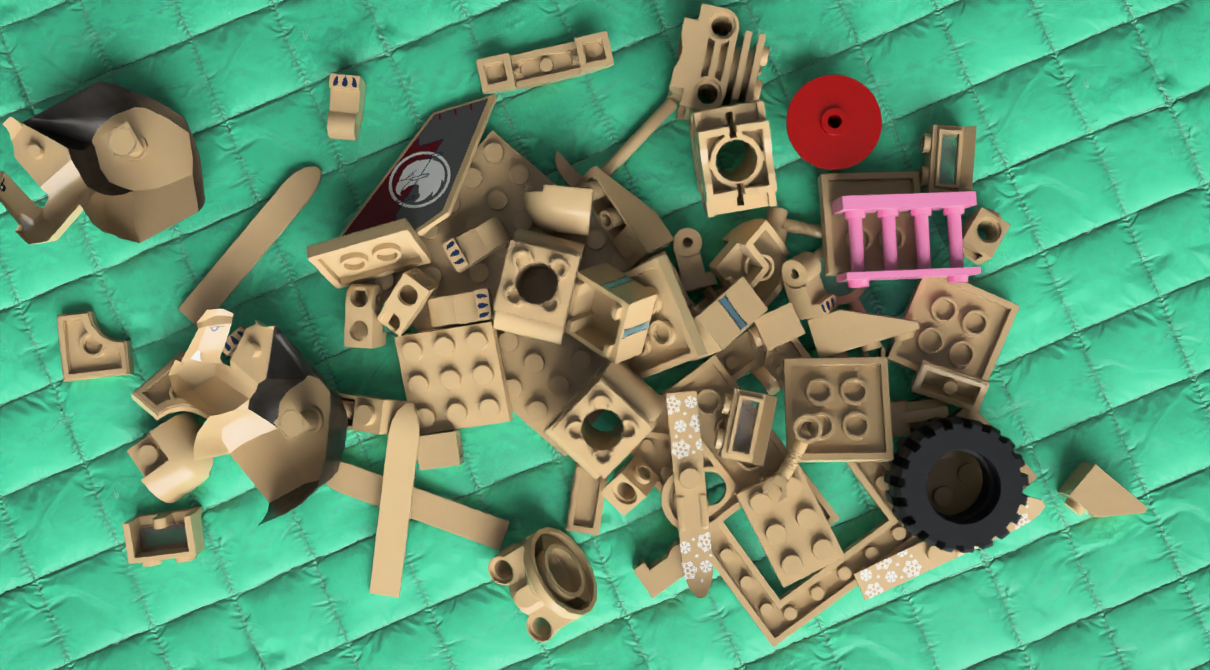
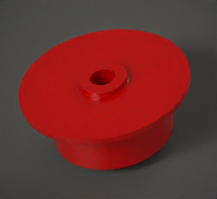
[786,75,882,170]

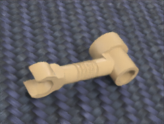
[766,207,822,245]
[763,414,822,503]

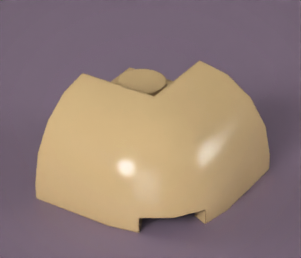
[524,185,593,235]
[708,219,789,307]
[127,412,213,504]

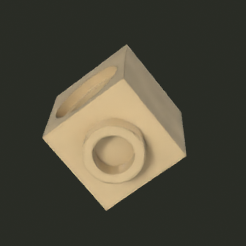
[962,207,1010,266]
[748,302,806,351]
[417,429,464,470]
[600,455,660,516]

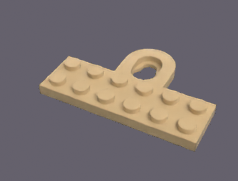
[661,354,840,530]

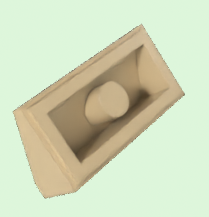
[911,360,990,413]

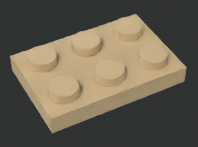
[735,463,845,588]

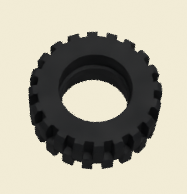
[884,416,1029,553]

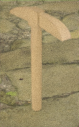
[555,98,677,188]

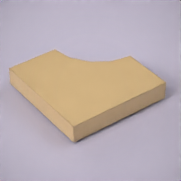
[57,311,134,382]
[131,350,209,420]

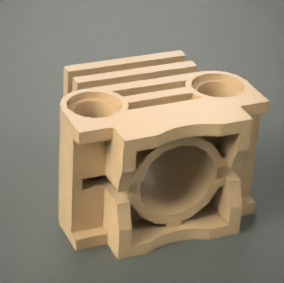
[667,3,770,122]
[688,99,777,218]
[493,228,586,345]
[544,361,666,479]

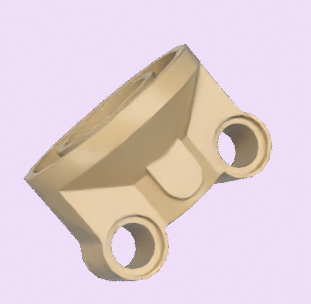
[488,527,597,642]

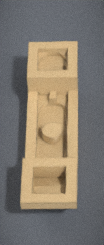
[476,31,614,94]

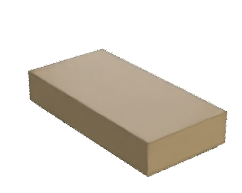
[566,463,608,536]

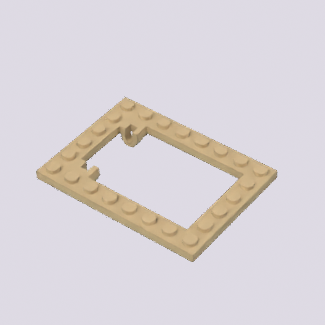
[613,327,920,648]

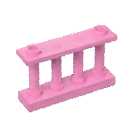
[832,191,981,288]

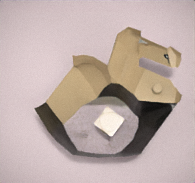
[0,81,205,245]
[168,309,348,525]

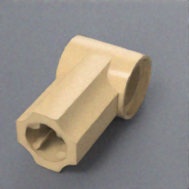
[890,398,949,437]

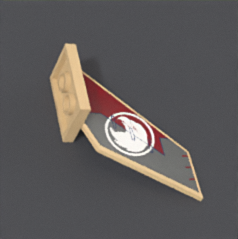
[306,94,497,289]

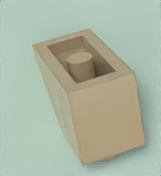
[1057,461,1148,517]

